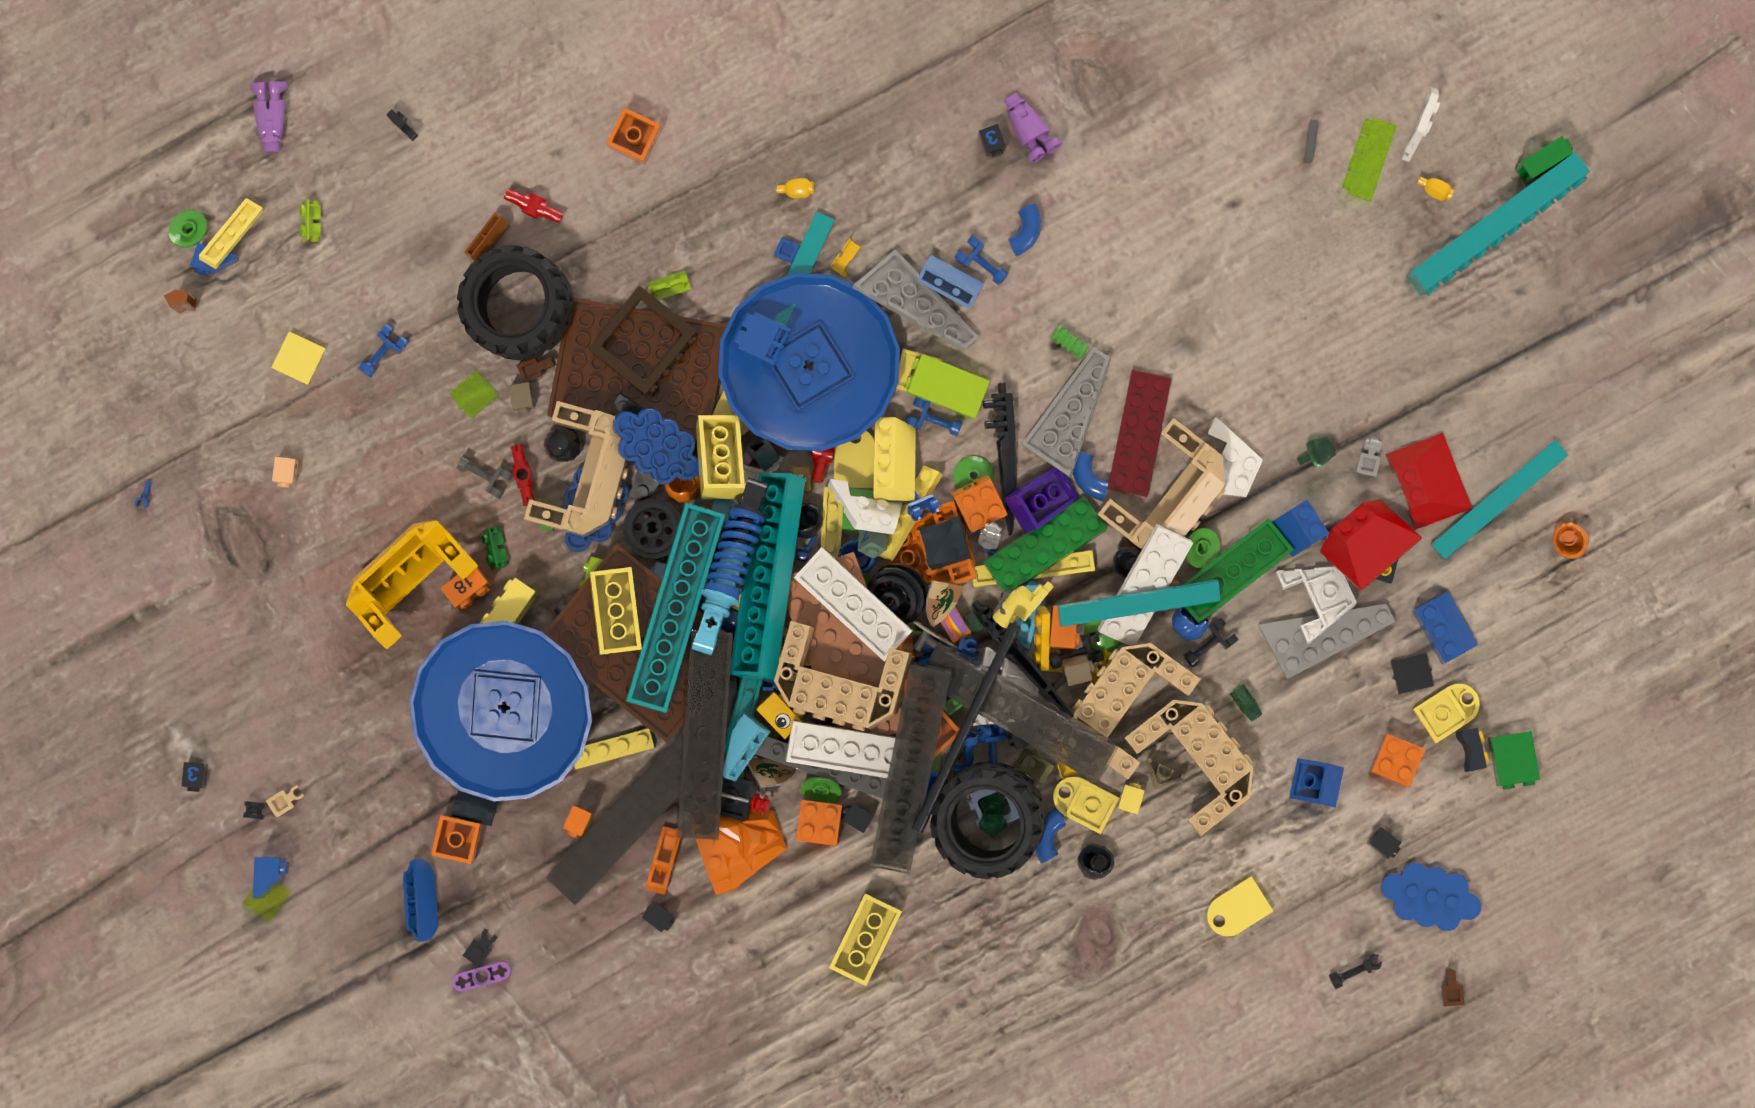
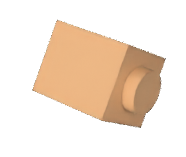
[272,457,298,488]

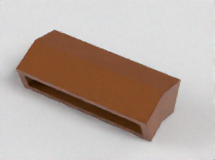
[464,213,510,262]
[164,290,197,314]

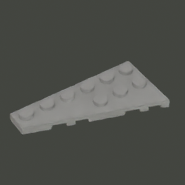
[852,250,979,352]
[1022,347,1111,478]
[1258,604,1396,679]

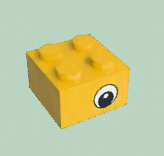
[756,693,803,740]

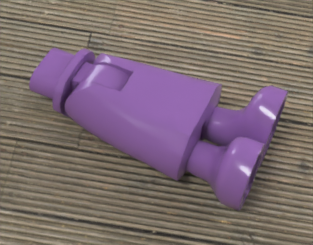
[250,81,288,152]
[1004,93,1063,163]

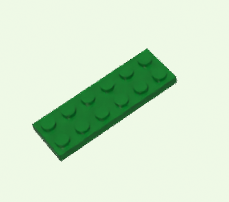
[983,496,1107,593]
[1183,518,1294,625]

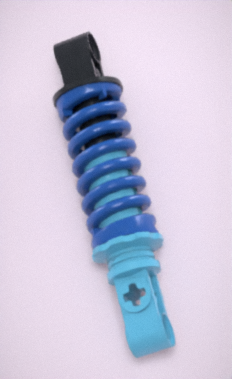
[692,478,768,655]

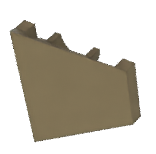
[1146,758,1185,789]

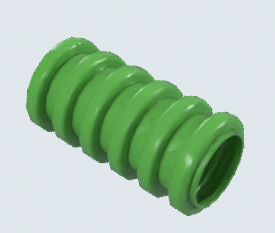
[1051,325,1089,360]

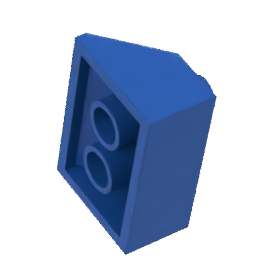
[1412,592,1478,664]

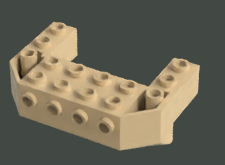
[524,401,629,537]
[1098,418,1226,549]
[774,621,912,731]
[1072,643,1201,780]
[1123,700,1253,836]

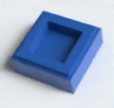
[774,237,800,264]

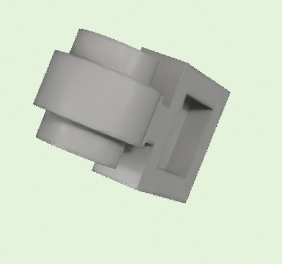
[1356,437,1382,478]
[977,522,1002,551]

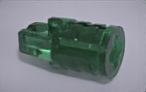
[1229,684,1263,722]

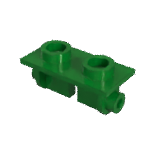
[481,527,508,570]

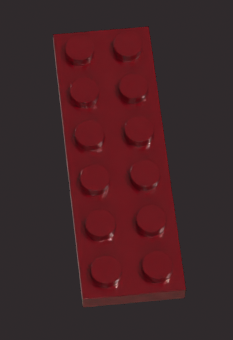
[1107,370,1172,497]

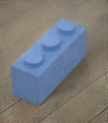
[916,255,984,309]

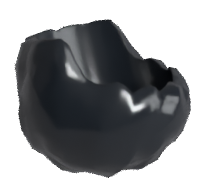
[543,427,582,462]
[797,503,823,539]
[1112,545,1142,579]
[1077,843,1115,880]

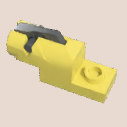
[993,581,1054,628]

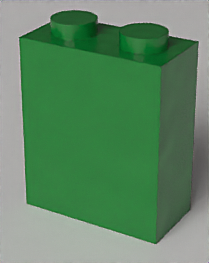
[1515,136,1573,186]
[1488,731,1540,790]

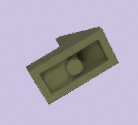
[1014,748,1054,783]

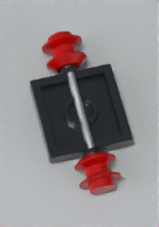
[690,771,771,821]

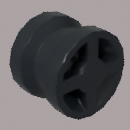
[243,801,265,819]

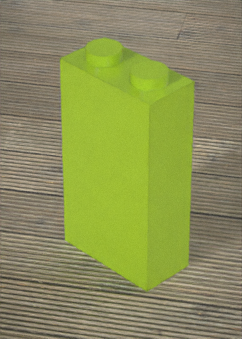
[904,354,990,420]

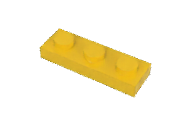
[1033,606,1050,671]

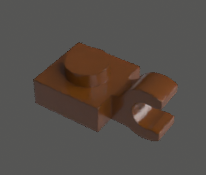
[516,357,555,383]
[1441,969,1465,1007]

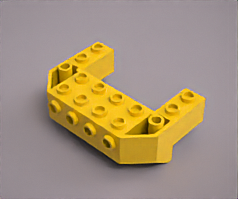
[346,520,478,649]

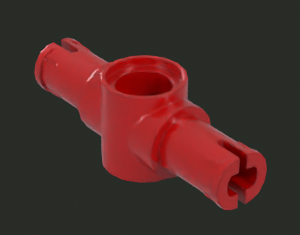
[503,188,564,224]
[510,444,535,506]
[812,447,835,483]

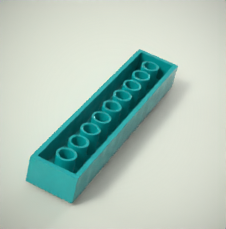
[1407,152,1590,296]
[729,473,806,680]
[625,503,725,713]

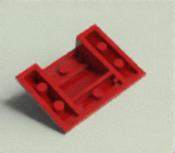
[1385,433,1472,530]
[1320,499,1422,591]

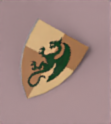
[926,580,964,627]
[913,621,957,652]
[748,759,796,793]

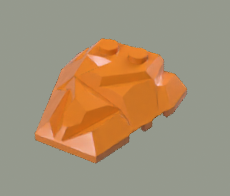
[887,501,976,584]
[689,810,787,895]

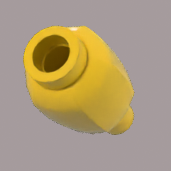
[1417,176,1455,201]
[777,178,814,199]

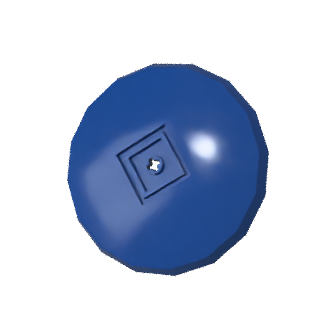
[718,273,900,451]
[409,621,592,802]

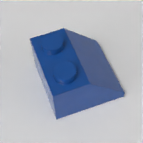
[1272,499,1329,557]
[1289,758,1344,808]
[253,857,289,899]

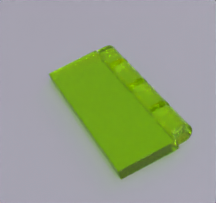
[1342,118,1397,202]

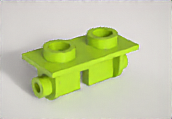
[299,199,321,243]
[647,270,691,300]

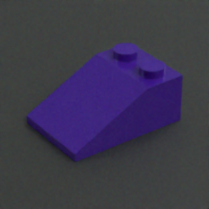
[1004,467,1079,533]

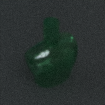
[1297,436,1337,467]

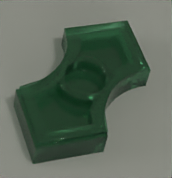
[978,792,1008,838]

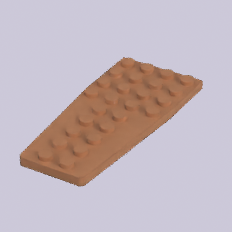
[787,552,906,736]

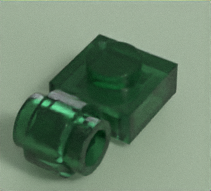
[964,611,984,635]

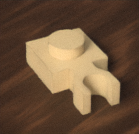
[265,785,304,819]

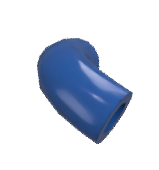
[1008,203,1042,257]
[1073,452,1109,501]
[1035,808,1066,864]

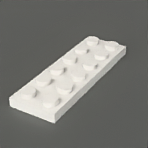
[1098,524,1193,646]
[794,547,913,662]
[785,720,915,781]

